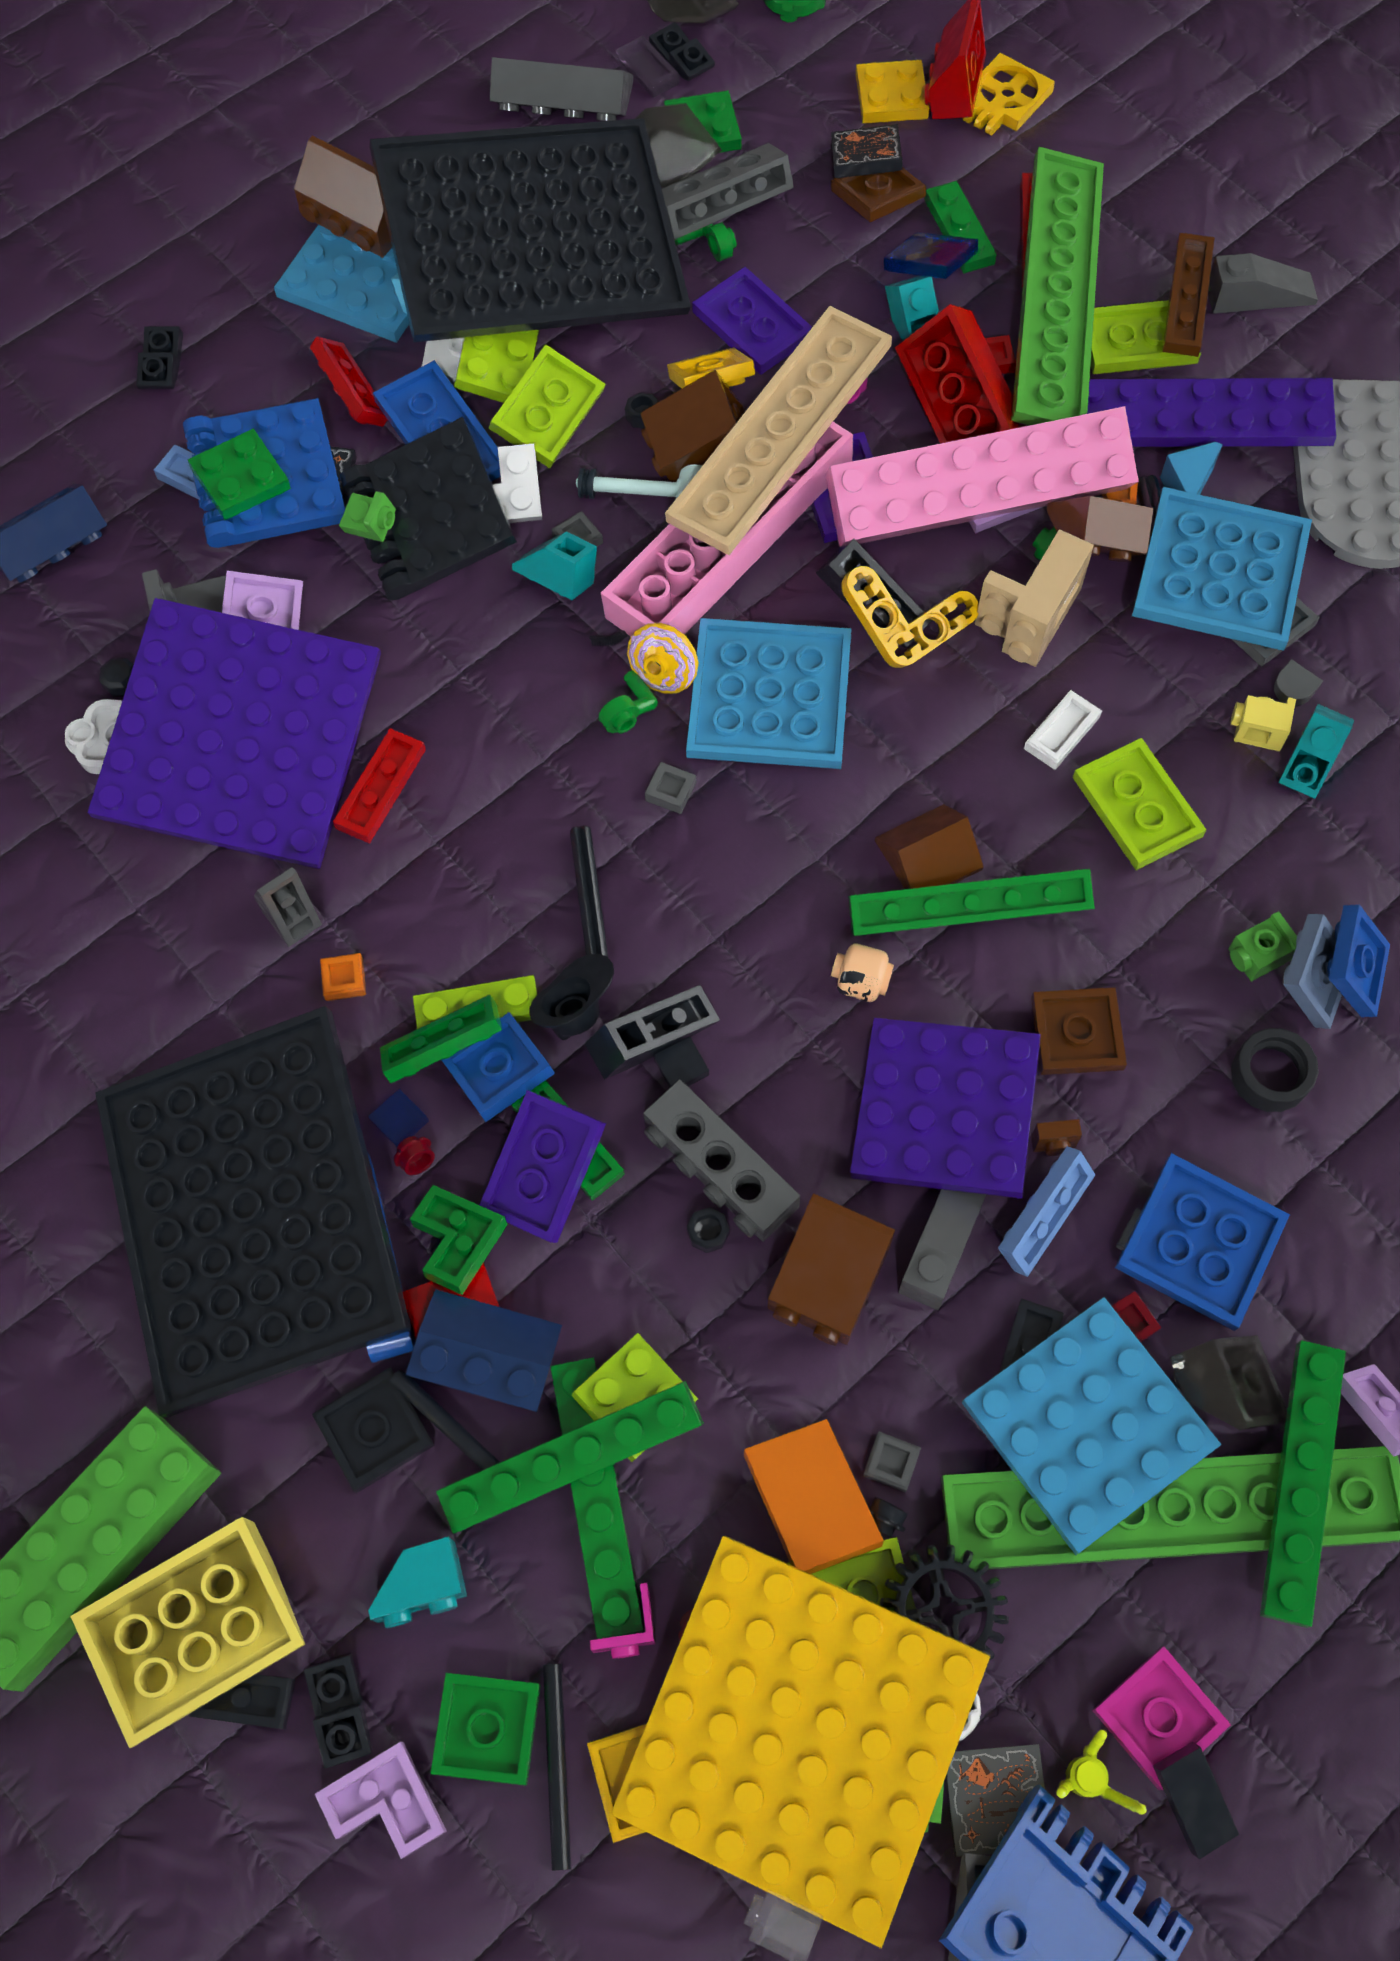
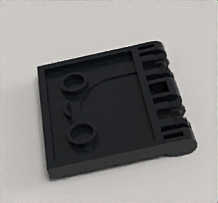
[340,417,517,601]

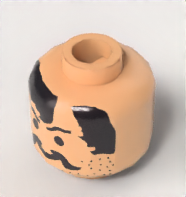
[831,943,894,1002]

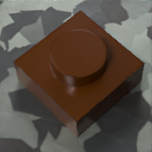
[1031,1119,1082,1156]

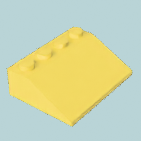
[70,1517,305,1748]

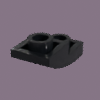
[648,22,715,81]
[136,326,183,389]
[304,1652,372,1769]

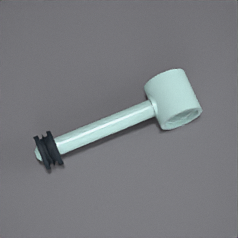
[576,464,702,499]

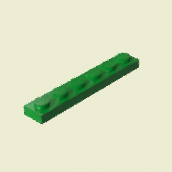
[848,869,1095,936]
[1260,1340,1346,1628]
[550,1357,644,1639]
[436,1380,704,1534]

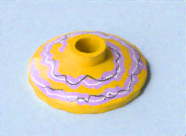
[627,623,699,694]

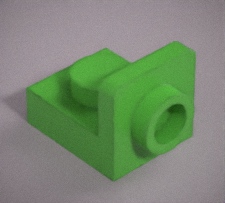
[339,491,396,542]

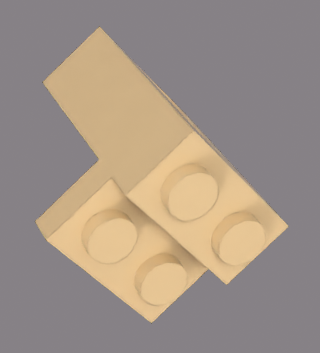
[975,529,1094,667]

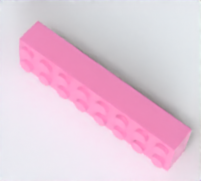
[825,406,1139,547]
[601,422,853,637]

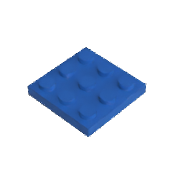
[1115,1153,1290,1331]

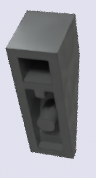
[1208,253,1318,314]
[254,867,322,947]
[898,1189,986,1310]

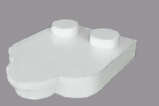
[65,699,122,774]

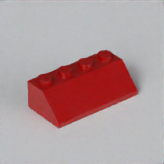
[895,304,1027,444]

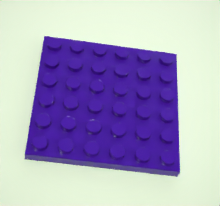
[87,598,381,869]

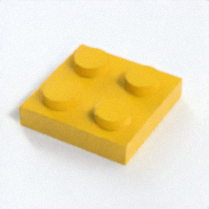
[856,60,929,123]
[667,347,755,389]

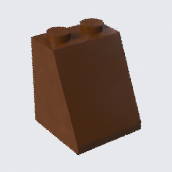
[640,370,746,482]
[768,1193,895,1346]

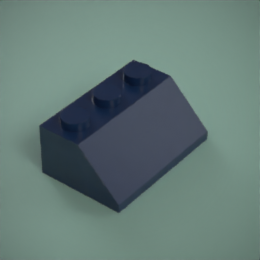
[0,483,107,583]
[406,1289,562,1412]

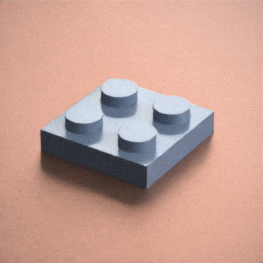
[1283,914,1342,1029]

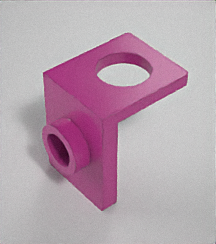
[590,1583,656,1659]

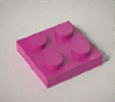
[1092,1646,1231,1790]

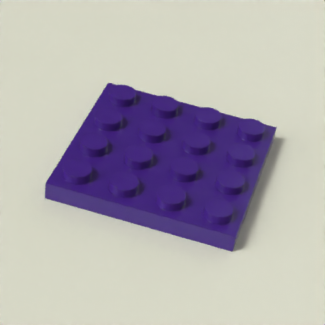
[850,1018,1041,1199]

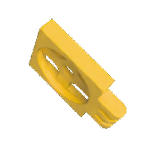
[963,53,1055,136]

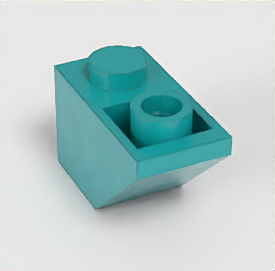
[885,276,939,341]
[512,531,597,600]
[1278,704,1354,799]
[368,1536,467,1628]

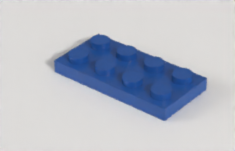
[373,360,501,481]

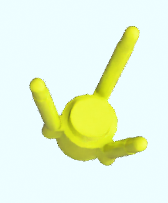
[1056,1730,1147,1815]

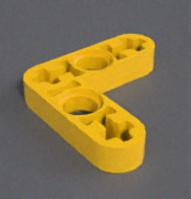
[841,566,979,668]

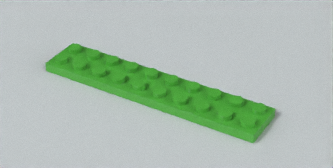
[1011,147,1104,426]
[941,1446,1400,1572]

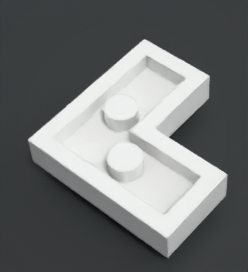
[493,444,543,523]

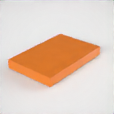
[744,1419,884,1574]

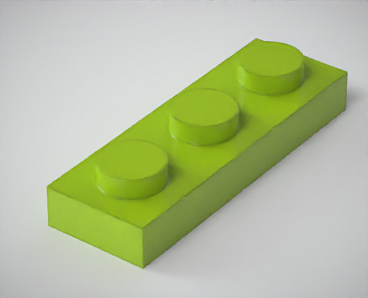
[413,975,538,1029]

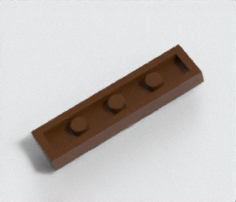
[1162,233,1215,357]

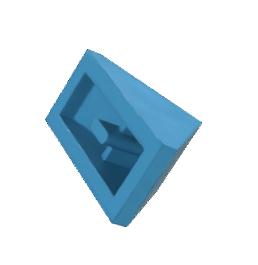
[1160,442,1223,495]

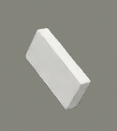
[1024,690,1102,770]

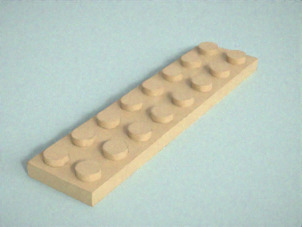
[665,306,892,555]

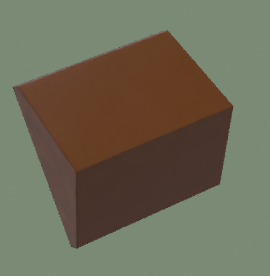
[875,804,984,889]

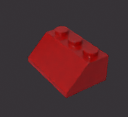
[925,0,986,120]

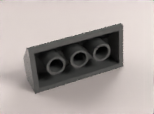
[490,57,634,121]

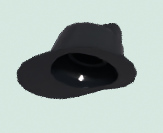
[529,954,614,1040]

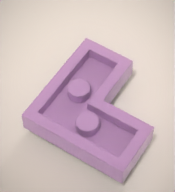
[1341,1364,1400,1457]
[315,1742,447,1859]

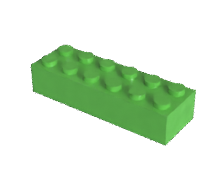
[0,1406,221,1692]

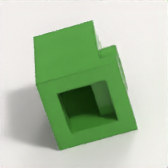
[1228,911,1297,982]

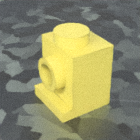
[1230,695,1296,752]

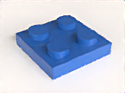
[1327,904,1390,1017]
[441,1012,555,1122]

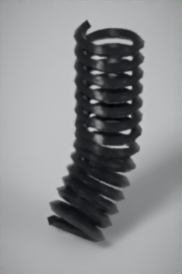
[589,630,627,647]

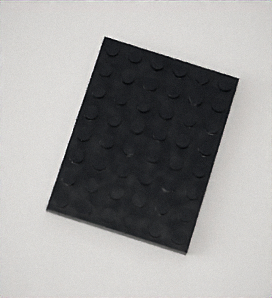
[369,118,691,343]
[95,1006,412,1418]

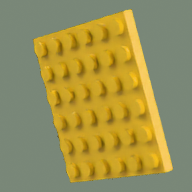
[611,1536,990,1949]

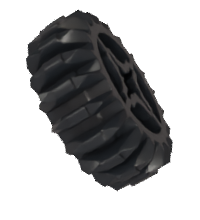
[880,1545,1009,1660]

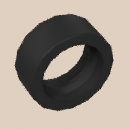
[1231,1028,1319,1112]

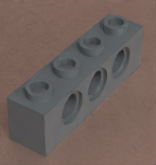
[662,143,794,240]
[643,1079,800,1242]

